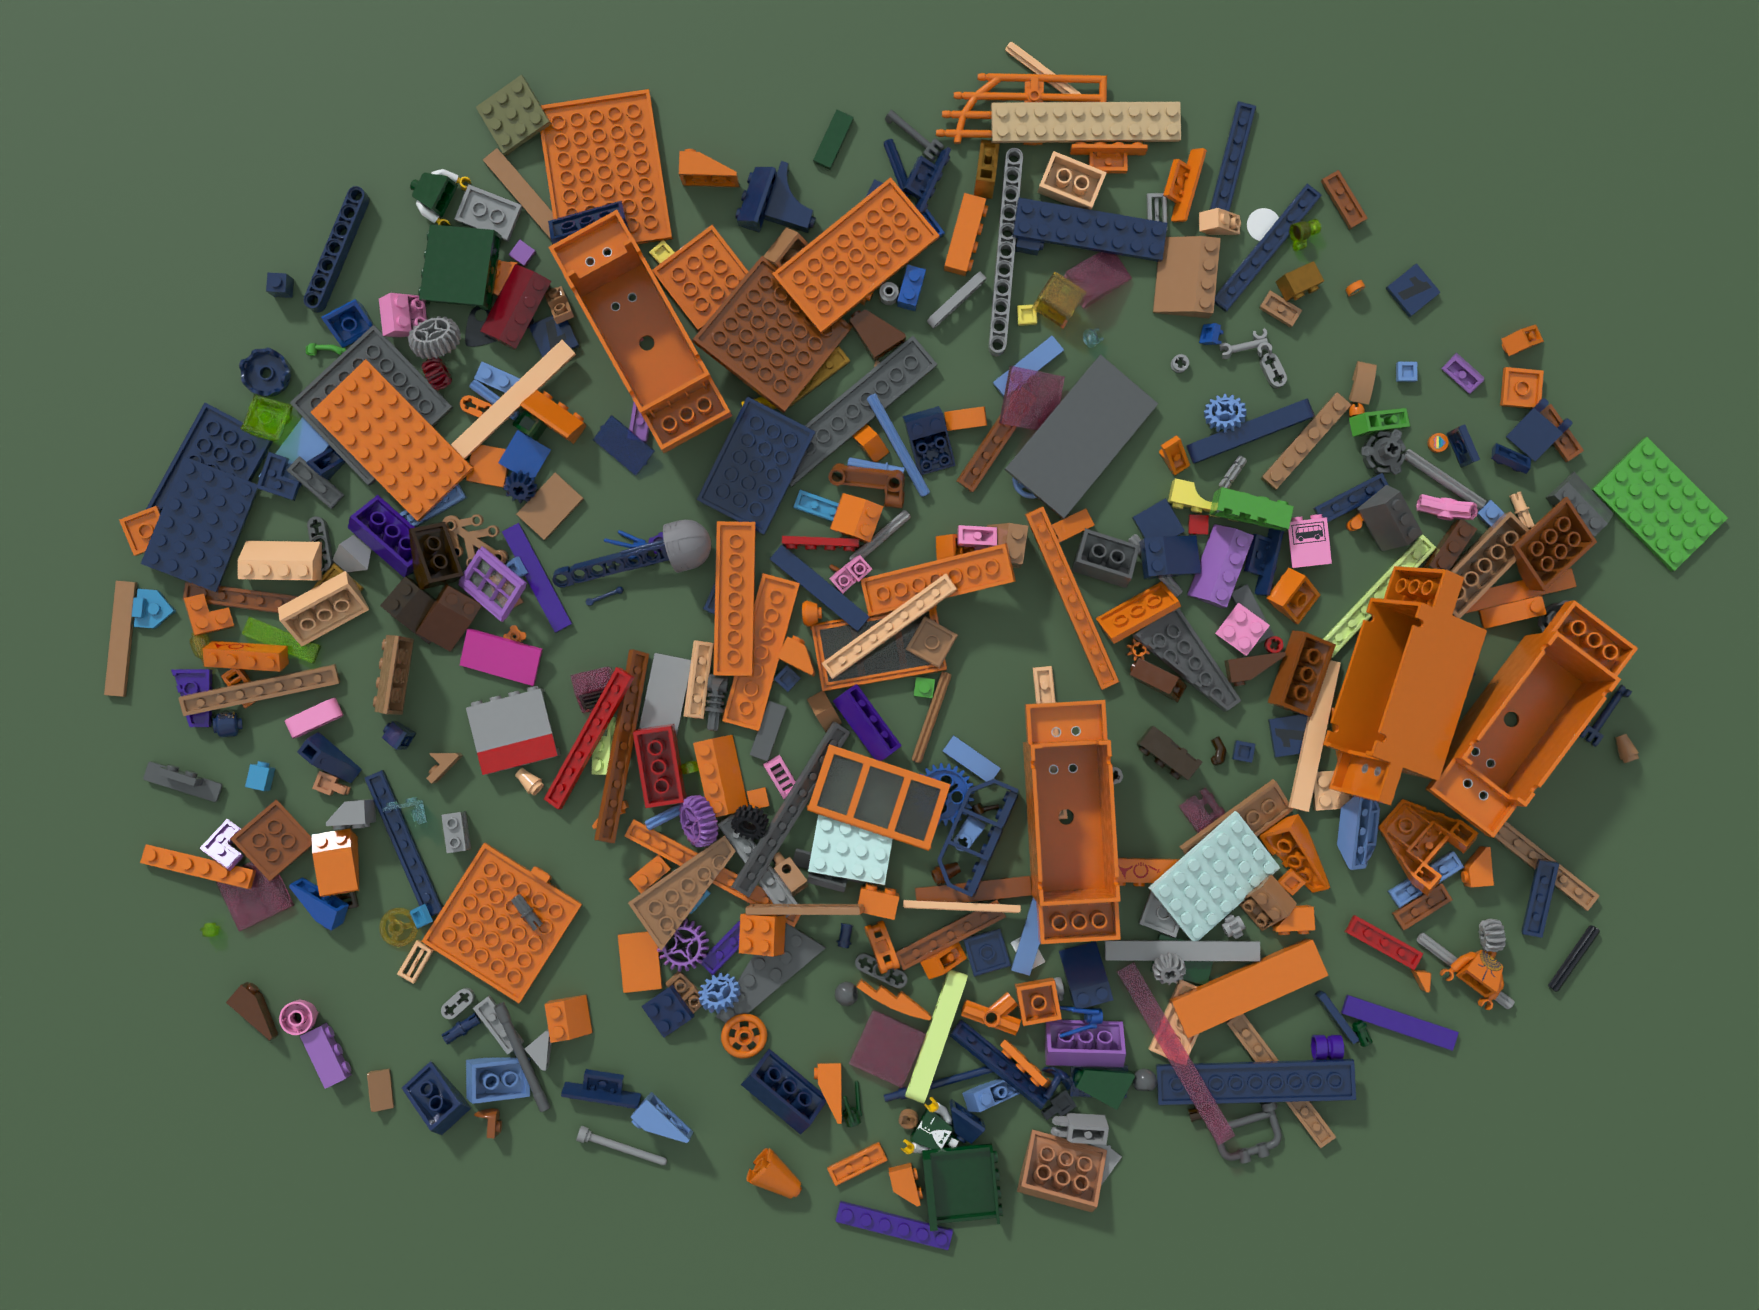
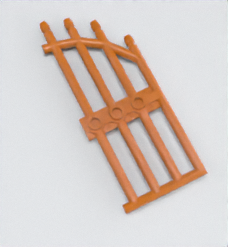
[936,73,1107,146]

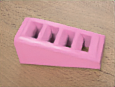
[763,755,796,799]

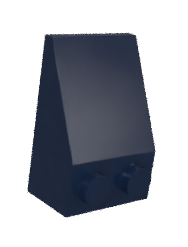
[1139,536,1201,580]
[1059,941,1113,1009]
[402,1061,471,1135]

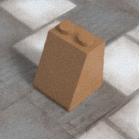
[987,523,1028,568]

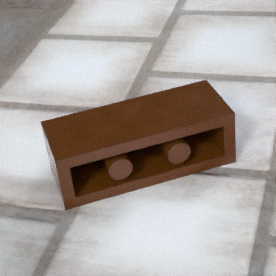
[1422,518,1477,570]

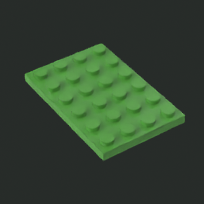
[1591,437,1728,572]

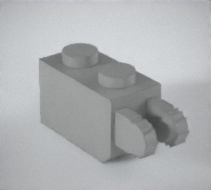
[1051,1113,1109,1145]

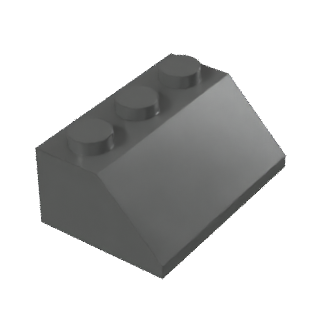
[1546,472,1614,537]
[1357,485,1422,551]
[1071,528,1140,588]

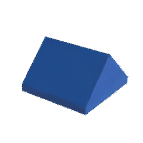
[321,299,373,348]

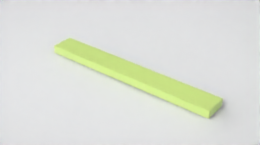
[1323,535,1437,658]

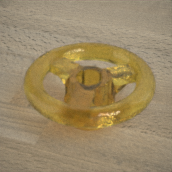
[379,908,418,946]

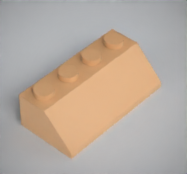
[238,541,322,581]
[278,571,369,647]

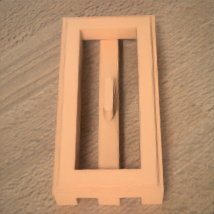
[397,940,434,984]

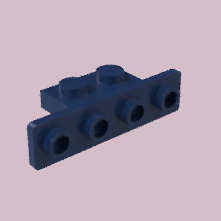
[903,147,951,214]
[1244,528,1285,596]
[561,1069,641,1109]

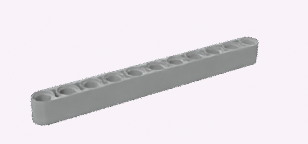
[988,148,1023,357]

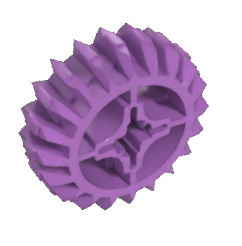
[679,795,719,847]
[657,919,709,972]

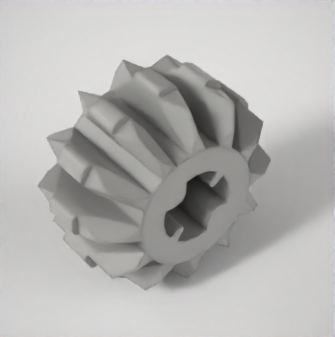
[1478,919,1506,952]
[1152,952,1186,986]

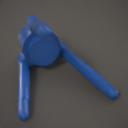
[604,530,649,560]
[1059,1006,1103,1038]

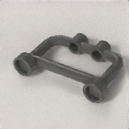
[1205,1102,1282,1164]

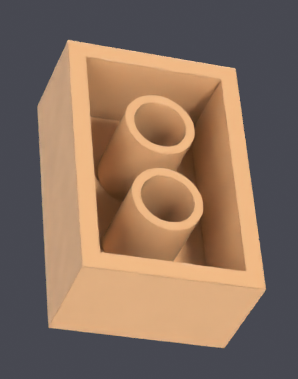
[1037,151,1107,210]

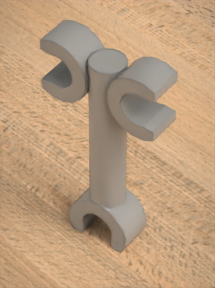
[1219,328,1272,359]

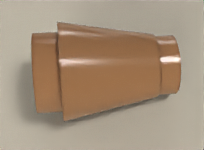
[1615,734,1639,764]

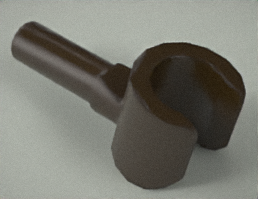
[971,803,999,815]

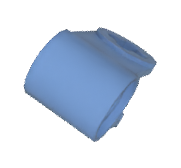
[953,815,986,851]

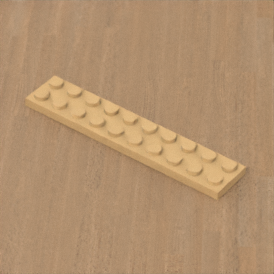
[991,102,1181,143]

